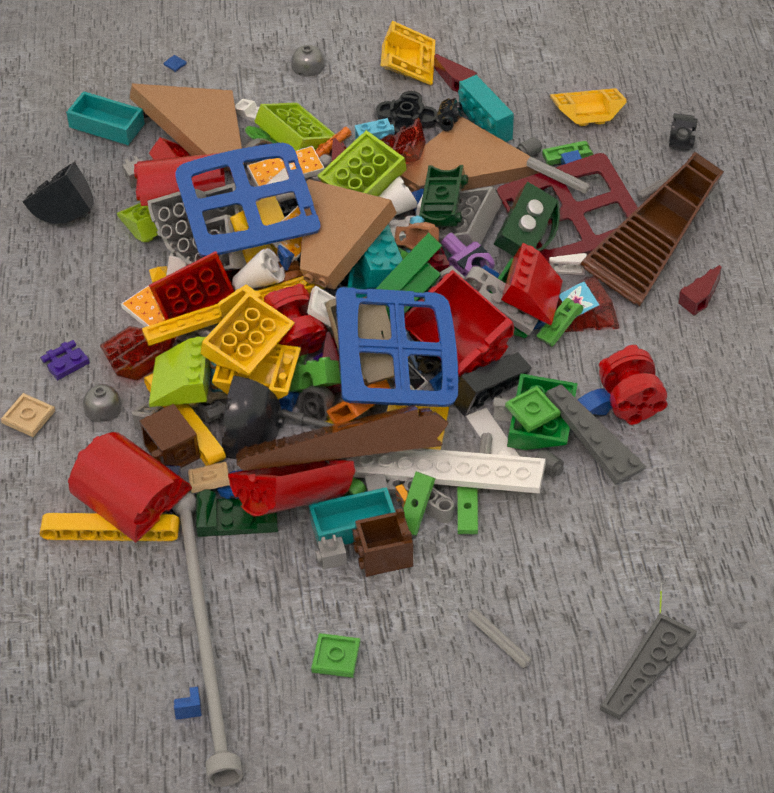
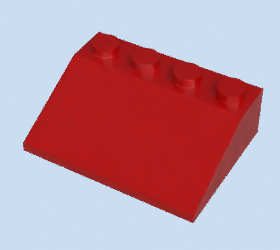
[501,243,563,325]
[149,251,235,321]

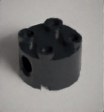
[669,113,698,150]

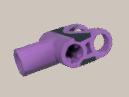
[441,233,495,277]

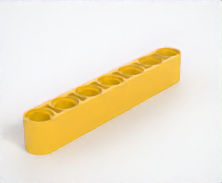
[144,374,226,466]
[39,513,180,541]

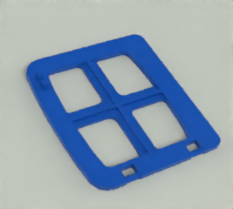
[175,143,321,257]
[335,287,458,407]

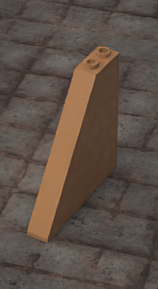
[130,83,242,171]
[400,117,540,192]
[300,179,397,290]

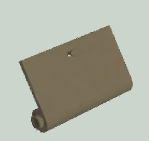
[325,297,394,385]

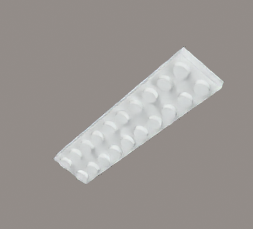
[347,448,546,493]

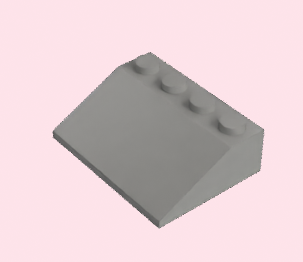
[438,187,502,247]

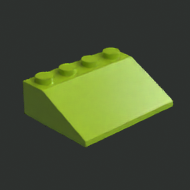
[254,103,335,151]
[317,130,407,197]
[117,203,158,242]
[149,337,211,407]

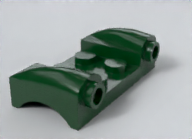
[419,165,468,227]
[196,489,278,537]

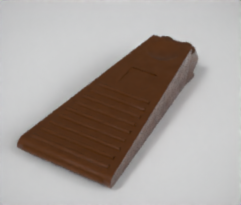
[580,152,724,307]
[236,405,448,471]

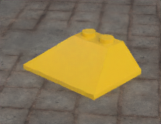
[380,21,436,85]
[550,88,626,126]
[230,196,285,263]
[212,344,301,400]

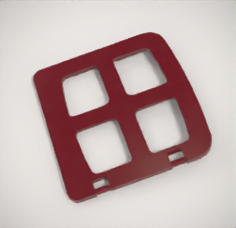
[497,153,638,263]

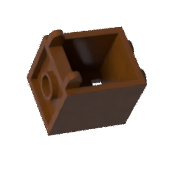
[139,404,200,472]
[352,508,413,577]

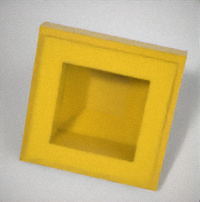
[149,266,167,283]

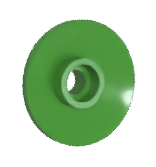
[245,126,277,144]

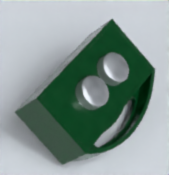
[493,181,560,257]

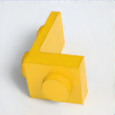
[218,284,262,318]

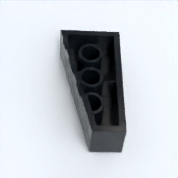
[453,352,532,417]

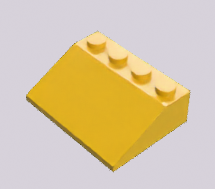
[201,291,295,376]

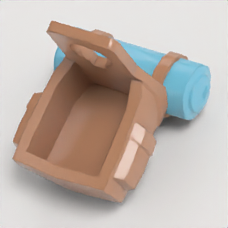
[394,215,439,255]

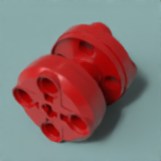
[263,284,327,357]
[598,344,668,425]

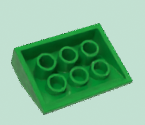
[507,374,578,450]

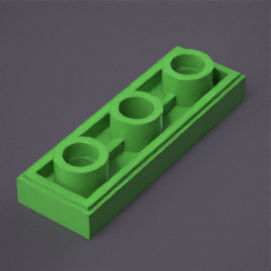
[403,471,436,535]
[457,486,478,534]

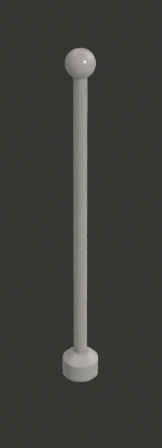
[172,492,243,787]

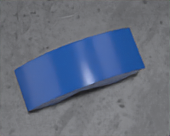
[578,388,612,415]

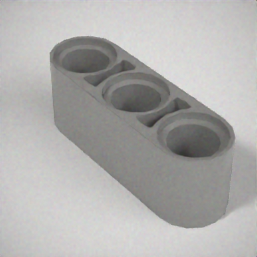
[404,477,454,523]

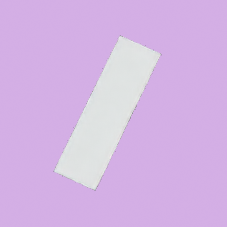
[466,408,520,457]

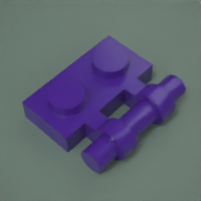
[40,340,90,381]

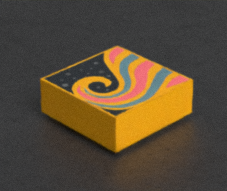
[395,484,408,509]

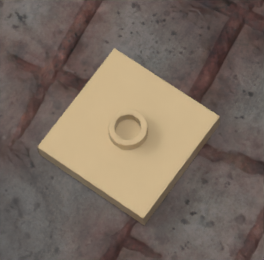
[1,393,55,437]
[188,462,230,493]

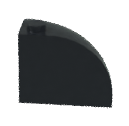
[22,162,94,224]
[222,376,285,459]

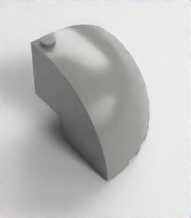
[147,183,261,271]

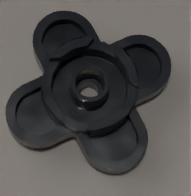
[376,91,438,138]

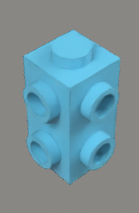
[355,118,395,144]

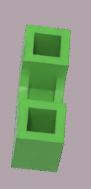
[289,357,341,392]

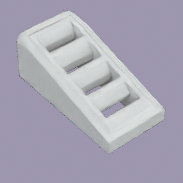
[549,253,586,275]

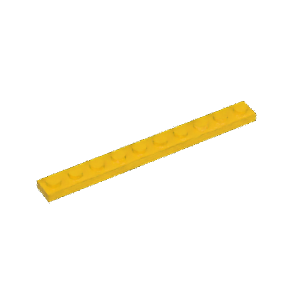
[142,276,324,345]

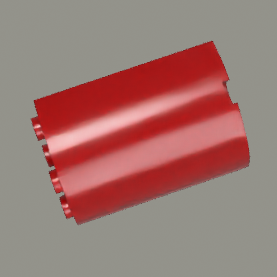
[134,153,226,206]
[404,270,514,377]
[68,432,192,543]
[228,460,355,516]

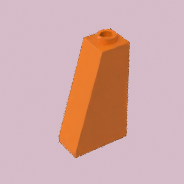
[326,380,391,425]

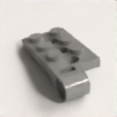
[464,266,539,336]

